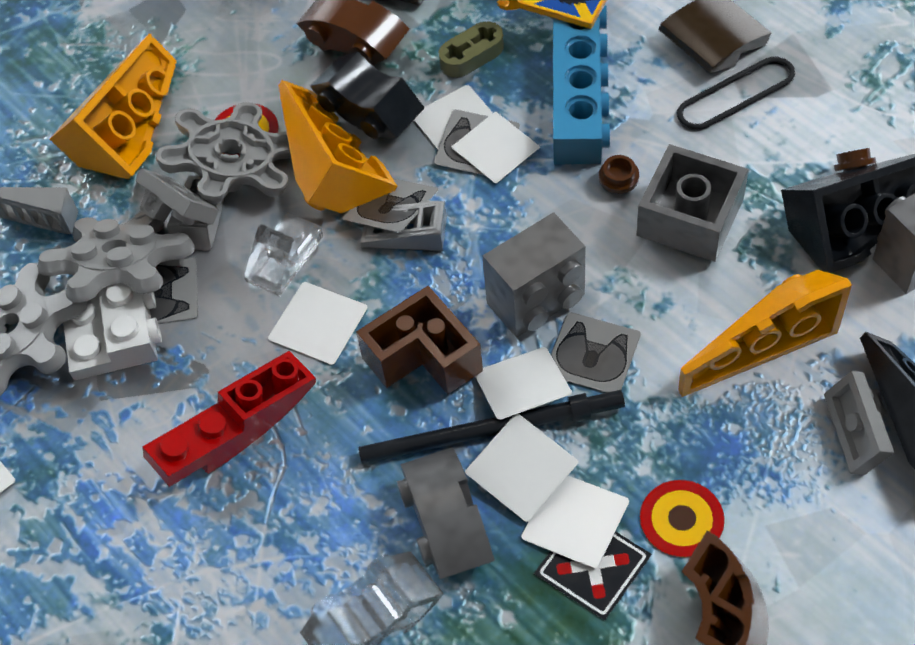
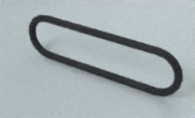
[677,57,795,130]

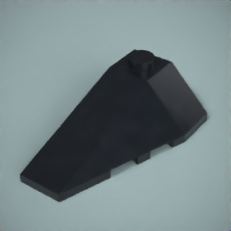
[781,154,915,273]
[860,332,915,470]

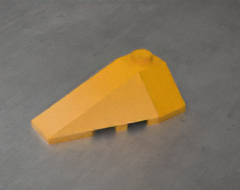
[50,33,177,179]
[278,80,398,214]
[678,270,852,397]

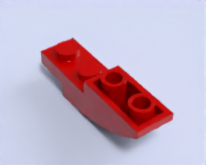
[142,351,316,487]

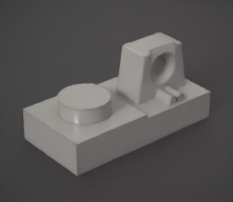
[136,168,220,225]
[824,371,894,475]

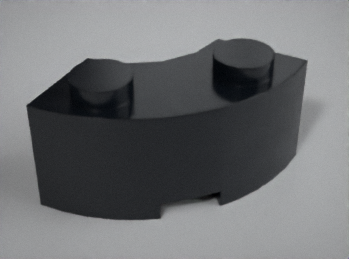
[310,52,425,139]

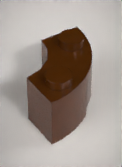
[296,0,410,66]
[681,530,769,645]

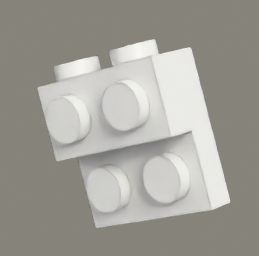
[63,284,162,381]

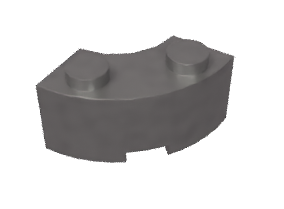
[397,447,495,579]

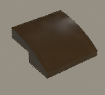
[658,0,772,73]

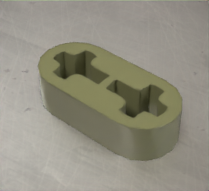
[439,21,504,78]

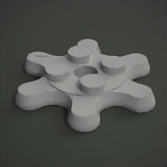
[156,102,291,205]
[37,211,195,303]
[0,263,87,396]

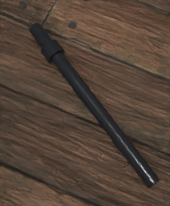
[358,390,625,464]

